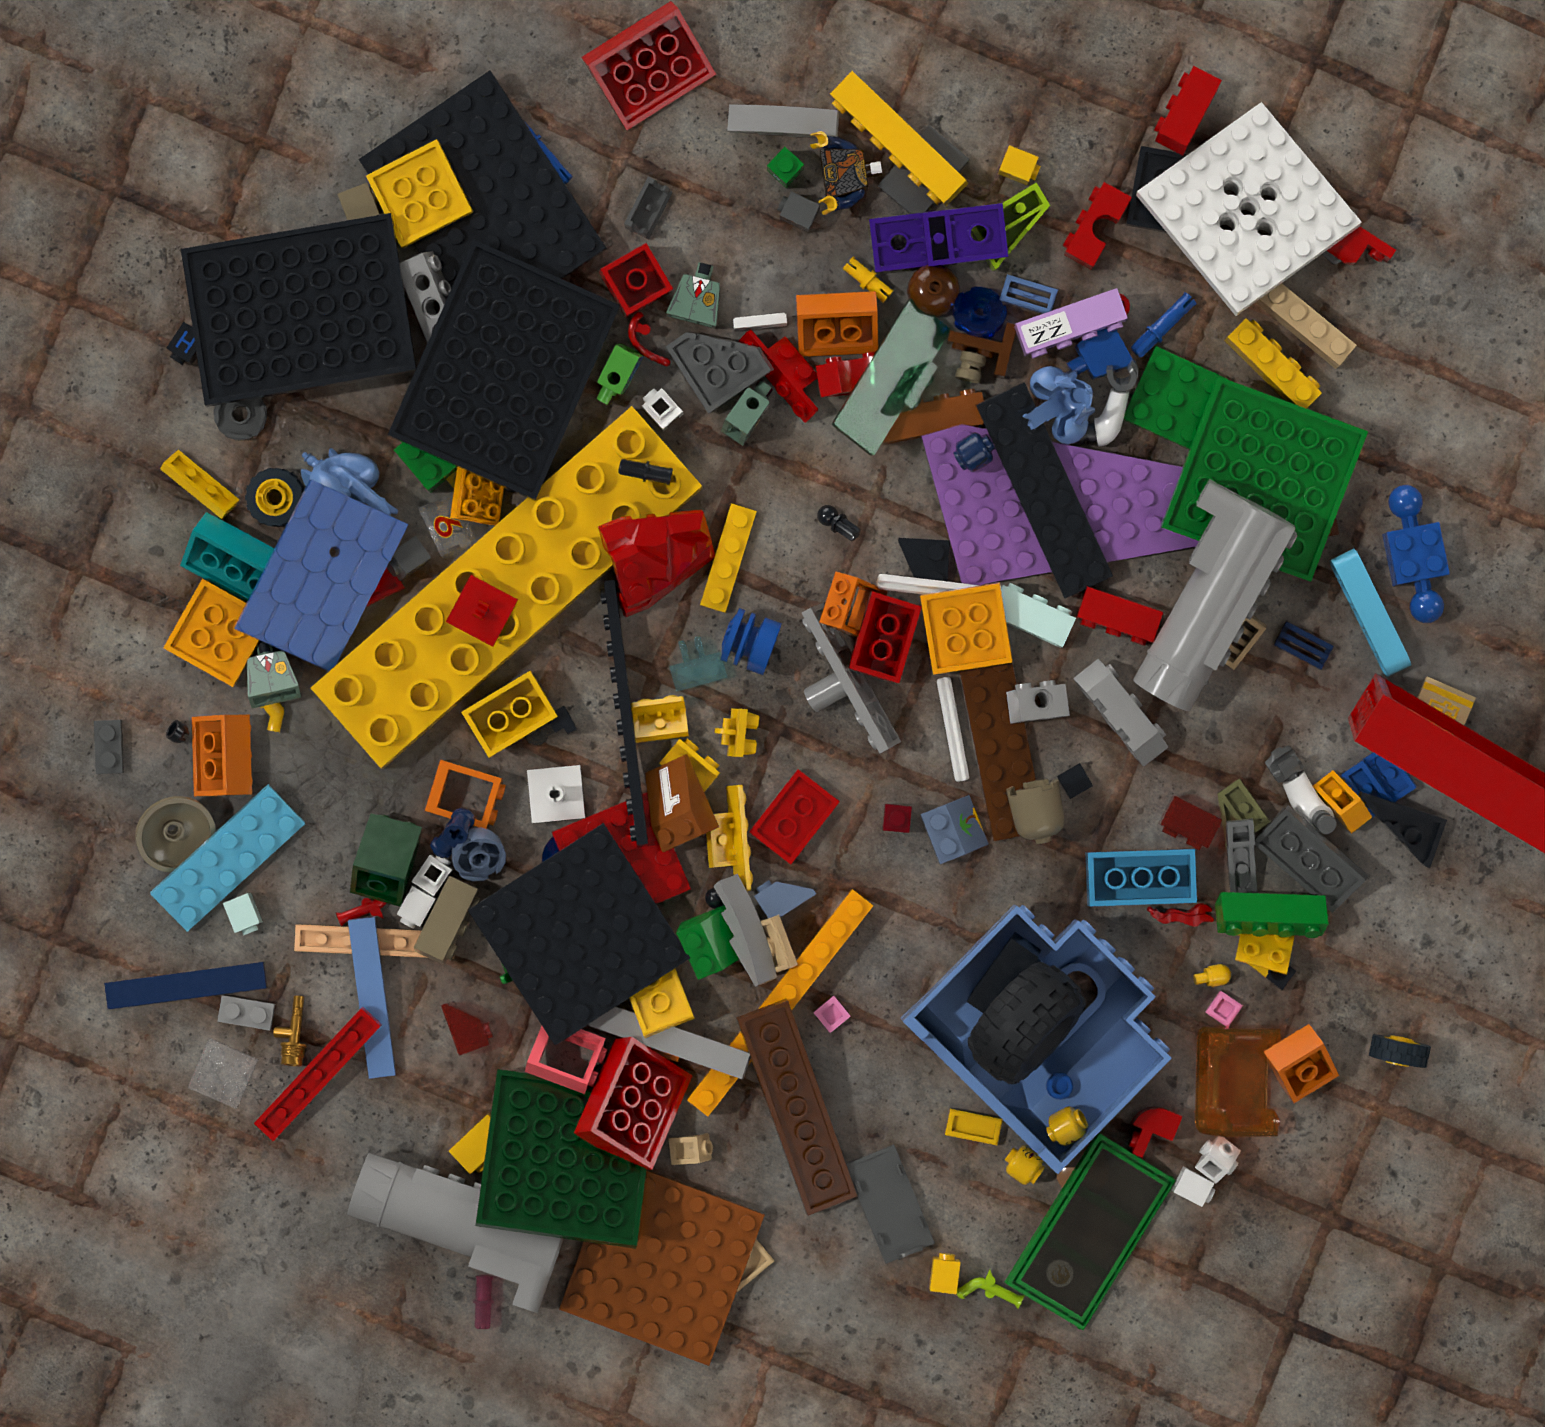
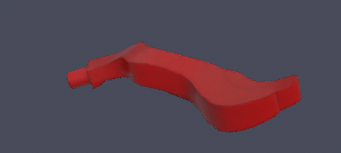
[1147,903,1214,927]

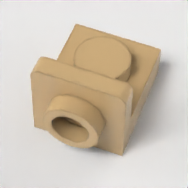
[669,1133,713,1165]

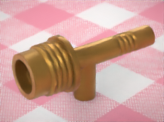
[273,996,307,1067]

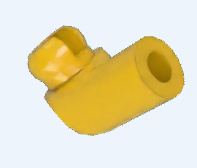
[260,702,284,733]

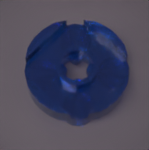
[953,287,1007,339]

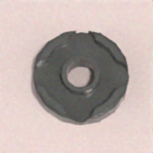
[214,398,267,441]

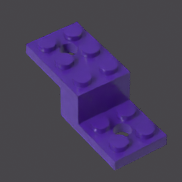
[869,203,1008,272]

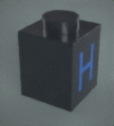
[166,322,197,366]

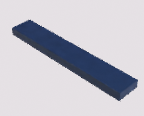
[104,962,267,1009]

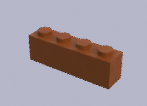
[877,389,985,445]

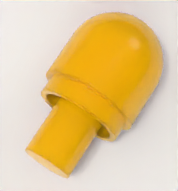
[1193,964,1231,987]

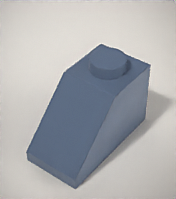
[754,880,816,918]

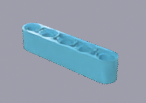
[1330,548,1411,677]

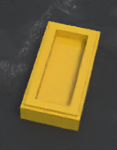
[945,1108,1003,1145]

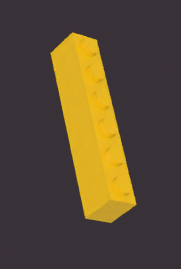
[830,71,968,207]

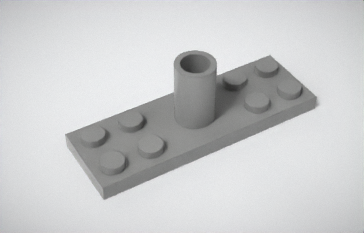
[802,603,901,753]

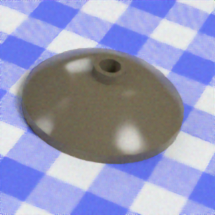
[135,796,216,873]

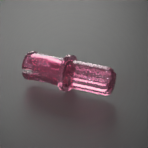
[473,1275,494,1330]

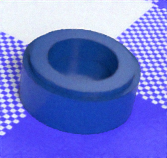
[1046,1072,1073,1100]

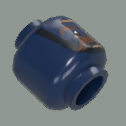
[953,432,995,472]

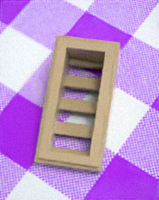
[1226,615,1266,670]

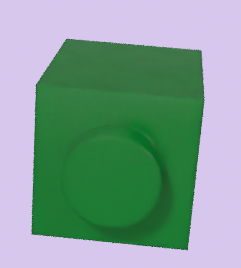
[767,147,804,188]

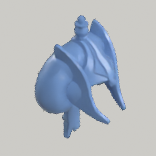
[1023,366,1095,444]
[301,448,398,516]

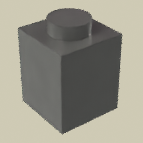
[777,191,820,232]
[387,536,431,581]

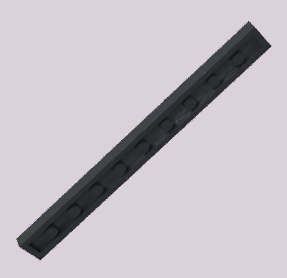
[600,580,649,847]

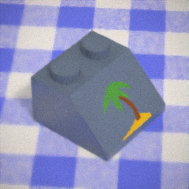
[920,795,988,864]

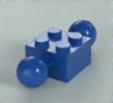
[1382,485,1450,623]

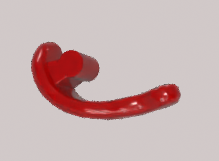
[628,312,671,366]

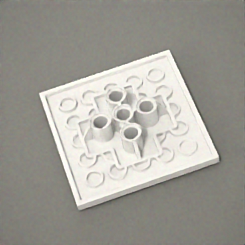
[1136,102,1362,316]

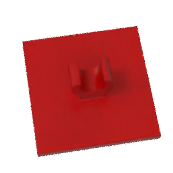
[446,575,518,647]

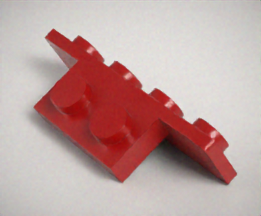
[738,329,818,423]

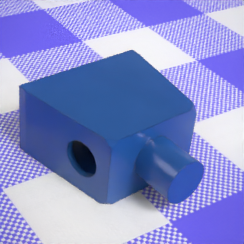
[1066,328,1132,380]

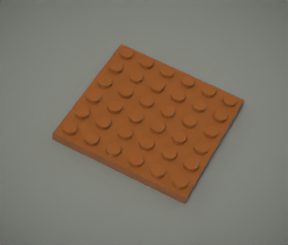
[559,1170,765,1366]

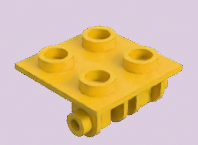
[1235,934,1295,975]

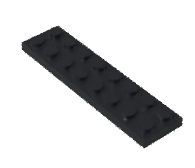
[976,382,1113,598]

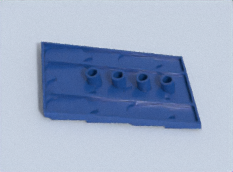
[234,480,408,671]

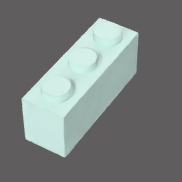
[1001,583,1076,648]

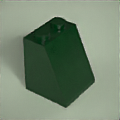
[350,813,422,907]

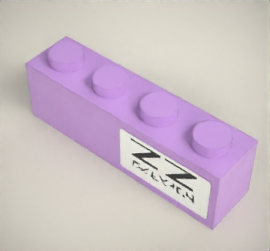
[1014,288,1128,359]

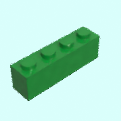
[1215,892,1329,938]

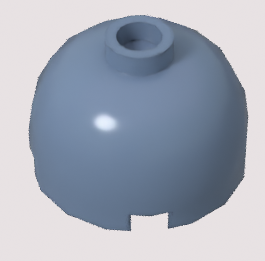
[452,827,506,881]

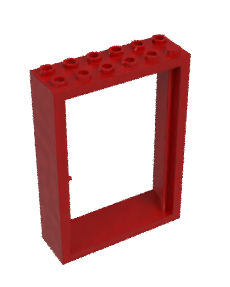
[1348,673,1545,853]

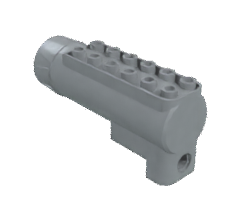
[1133,479,1298,712]
[347,1153,563,1313]

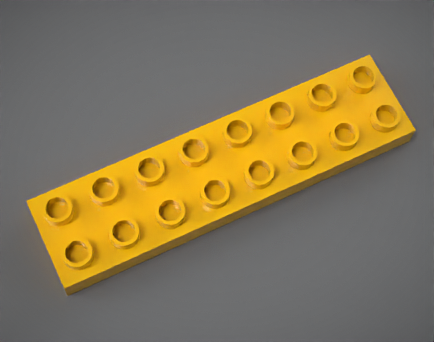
[311,406,703,769]

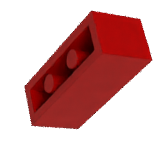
[1154,66,1222,156]
[1075,586,1163,646]

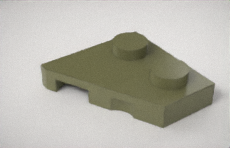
[1217,778,1270,846]

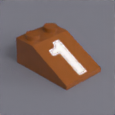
[645,754,719,852]

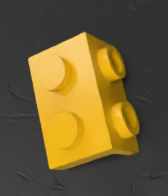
[631,695,689,743]

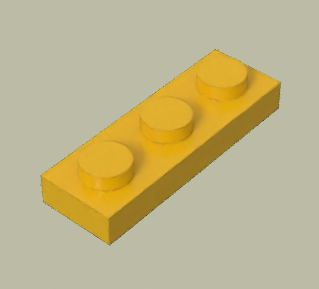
[160,450,240,519]

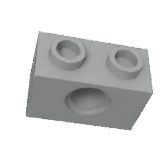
[1006,680,1070,724]

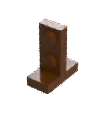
[947,322,1016,379]

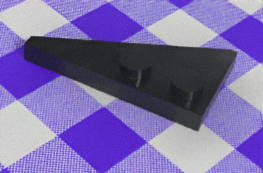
[898,538,950,595]
[1358,791,1447,868]

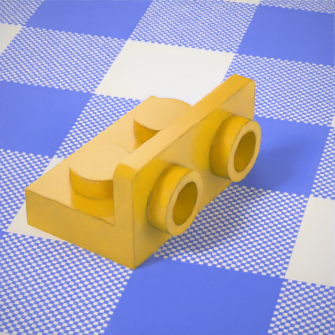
[660,738,720,792]

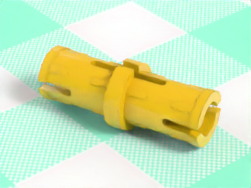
[843,256,894,303]

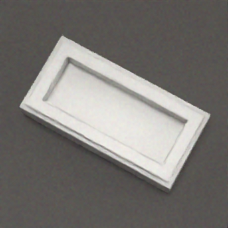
[733,313,787,331]

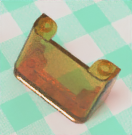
[1195,1027,1282,1137]

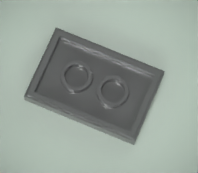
[878,125,970,214]

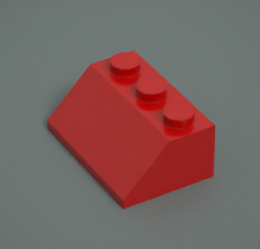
[848,591,922,683]

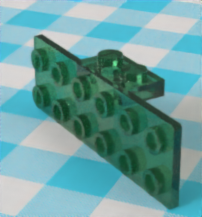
[832,298,950,456]

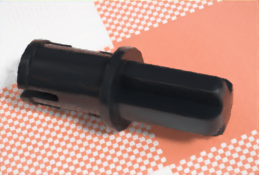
[618,459,673,485]

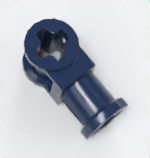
[430,808,475,858]

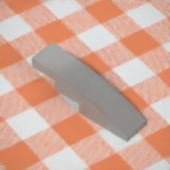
[727,104,839,137]
[714,874,777,987]

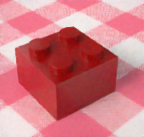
[599,243,673,319]

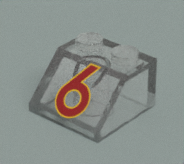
[418,497,475,560]

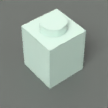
[223,893,263,936]

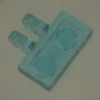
[669,636,728,692]

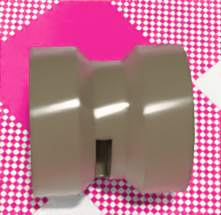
[955,351,987,384]

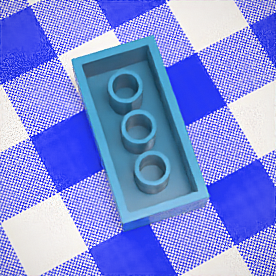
[1085,849,1197,906]

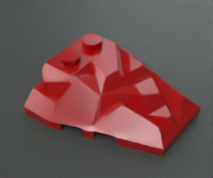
[598,510,715,618]

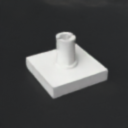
[527,765,585,823]

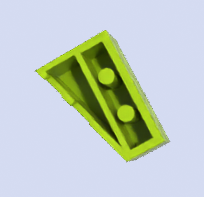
[971,182,1050,271]

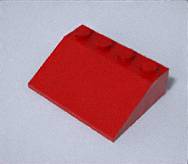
[581,1,716,130]
[574,1036,692,1170]

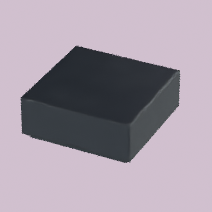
[1056,763,1093,799]

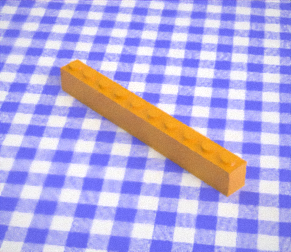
[687,889,873,1117]

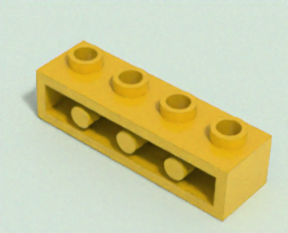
[1224,318,1322,409]

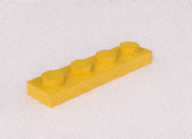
[700,503,757,613]

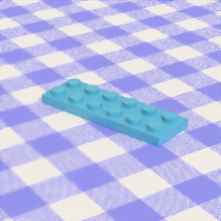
[150,784,305,932]

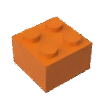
[1264,1024,1339,1103]

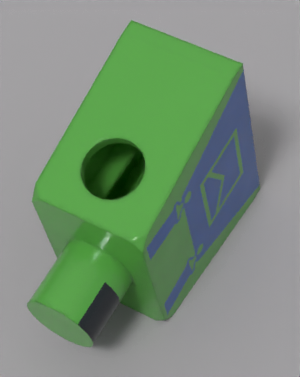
[596,343,644,406]

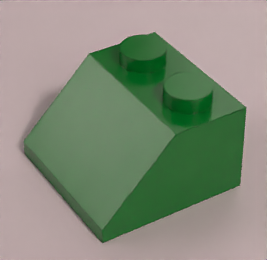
[676,905,739,980]

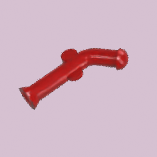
[336,898,387,927]

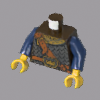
[810,131,882,215]

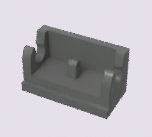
[624,176,673,240]

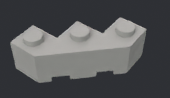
[1073,659,1168,767]

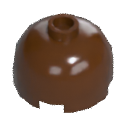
[907,265,960,318]

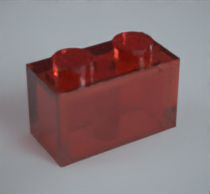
[1158,796,1222,851]

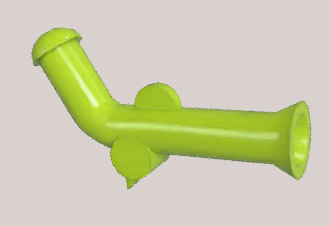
[957,1269,1025,1309]

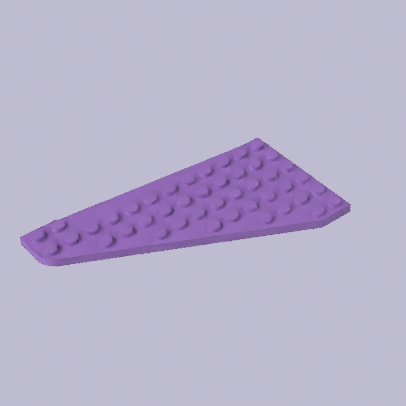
[921,424,1199,586]

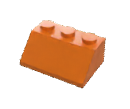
[796,291,878,357]
[192,714,253,797]

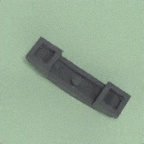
[1226,818,1257,893]

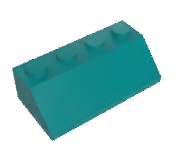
[180,512,274,602]

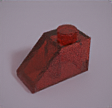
[441,1002,493,1056]

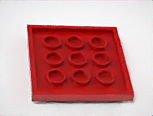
[551,792,691,904]

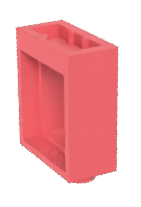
[525,1026,608,1094]

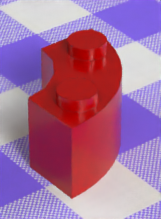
[816,351,894,398]

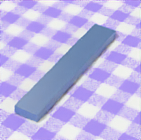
[348,916,396,1079]

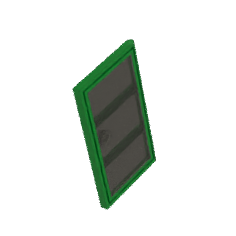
[1004,1133,1176,1330]

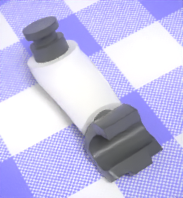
[1080,359,1139,447]
[1265,745,1336,834]

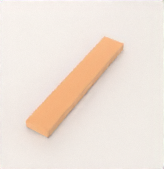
[294,924,456,959]

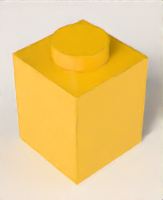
[998,145,1041,185]
[929,1253,961,1294]

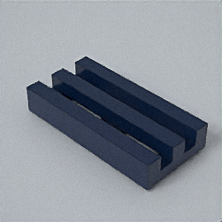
[1274,621,1334,670]

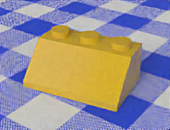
[461,670,558,758]

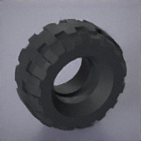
[968,962,1086,1084]

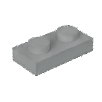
[217,995,276,1031]

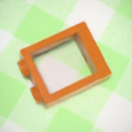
[819,572,888,637]
[425,760,506,829]

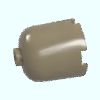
[1006,779,1065,844]

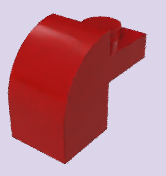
[1128,1106,1183,1158]

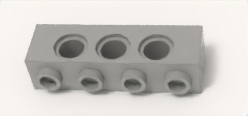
[400,251,451,343]

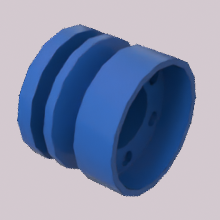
[720,608,782,675]

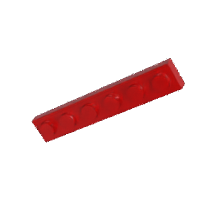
[254,1007,382,1141]

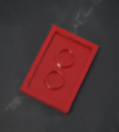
[749,769,840,865]

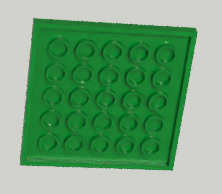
[1160,376,1368,582]

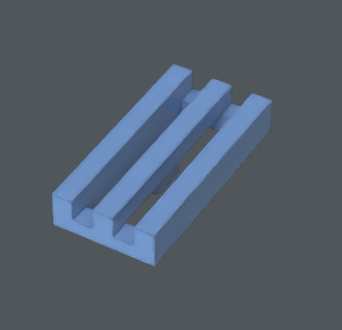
[999,274,1058,314]

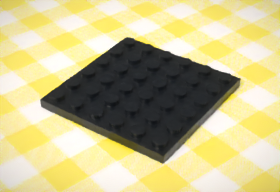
[468,823,690,1046]

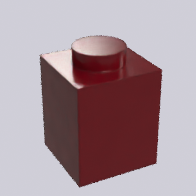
[882,804,912,833]

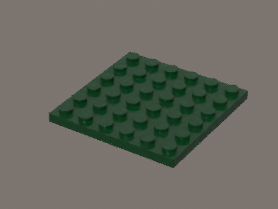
[475,1069,646,1249]

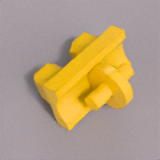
[714,708,759,757]

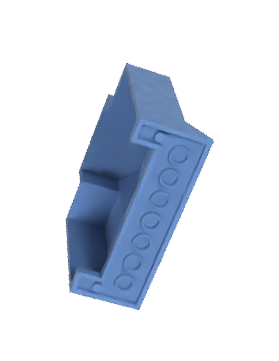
[901,905,1172,1174]

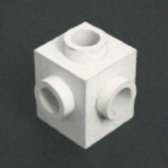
[1195,1135,1241,1184]

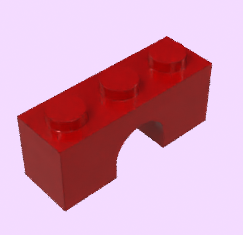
[1063,182,1132,270]

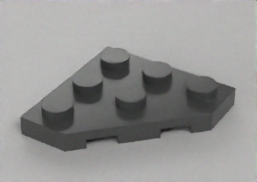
[666,331,774,414]

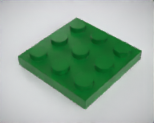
[1124,346,1228,450]

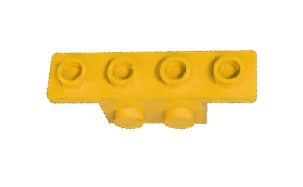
[706,785,753,891]

